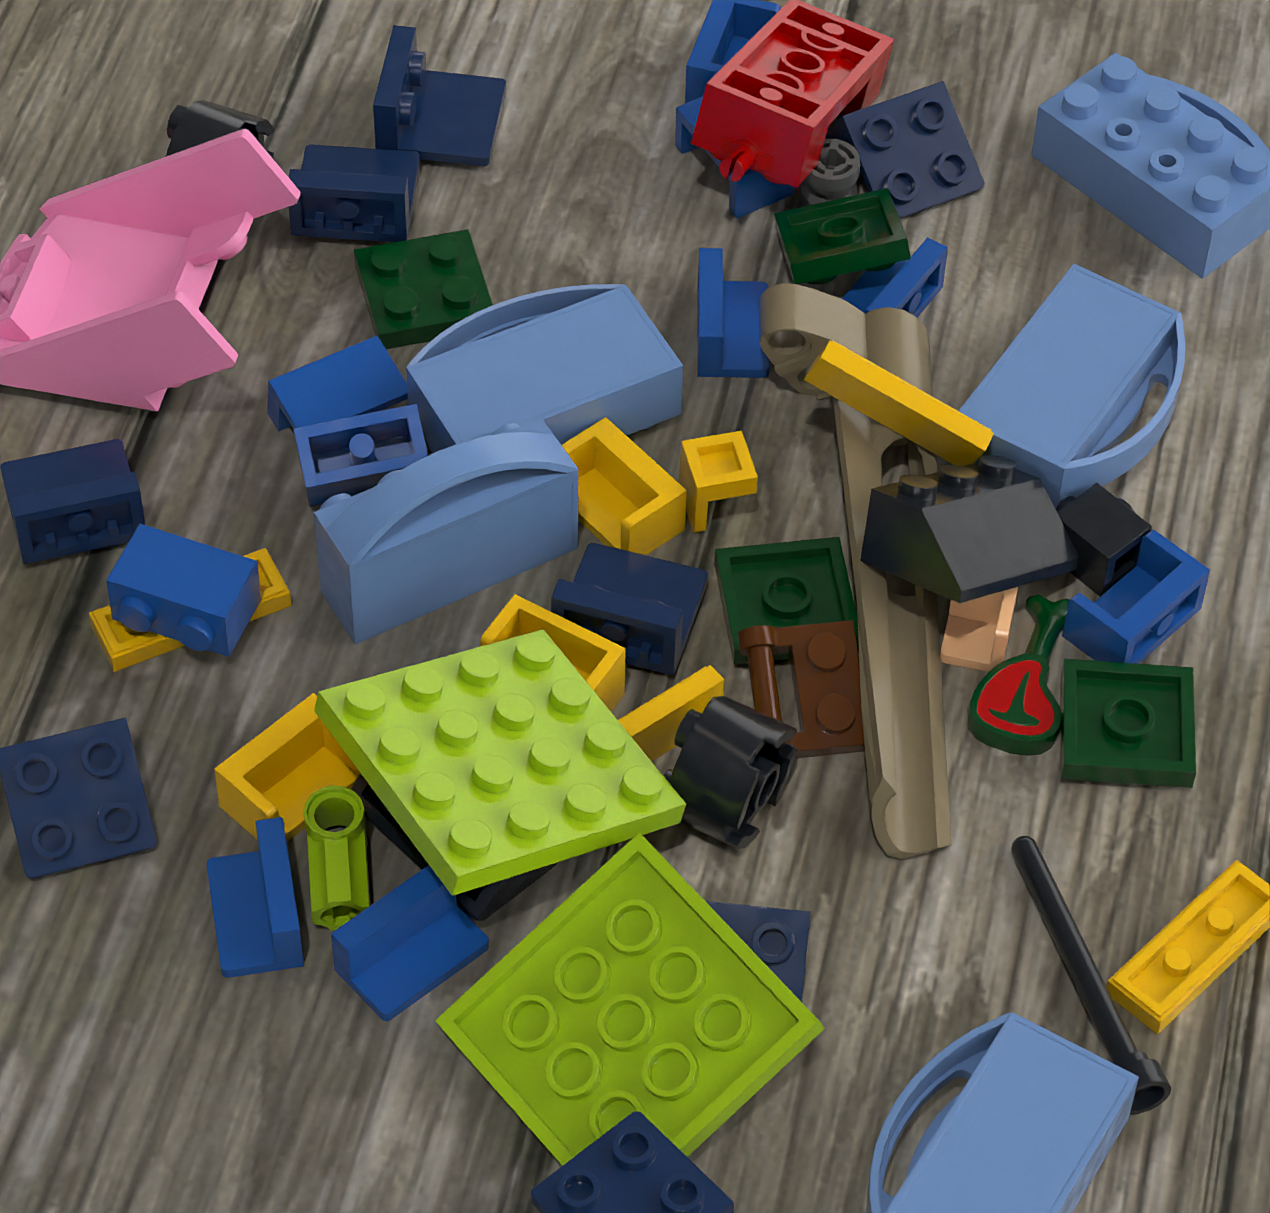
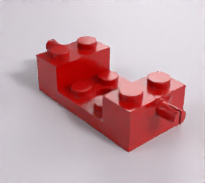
[691,0,895,188]

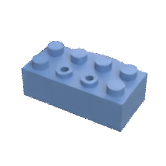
[1031,53,1270,279]
[948,264,1185,509]
[406,284,683,453]
[314,418,578,645]
[866,1012,1139,1213]

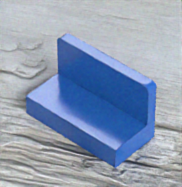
[842,237,948,318]
[697,248,770,378]
[267,336,408,432]
[206,817,304,978]
[331,865,489,1021]

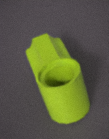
[303,785,370,931]

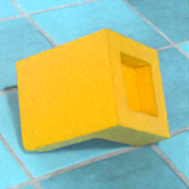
[679,430,758,533]

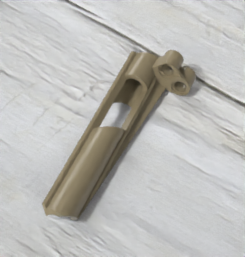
[759,283,952,859]

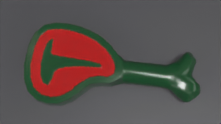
[967,594,1070,756]

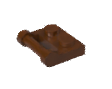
[738,620,865,759]

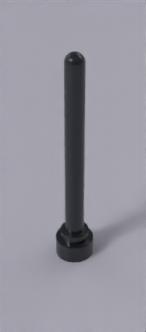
[1011,836,1171,1115]

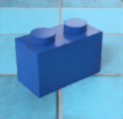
[293,404,428,507]
[106,524,261,657]

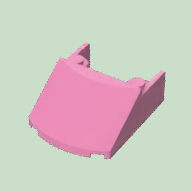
[0,129,301,411]

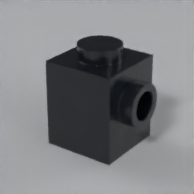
[1056,483,1152,597]

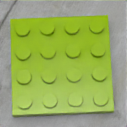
[314,629,686,896]
[435,832,825,1166]

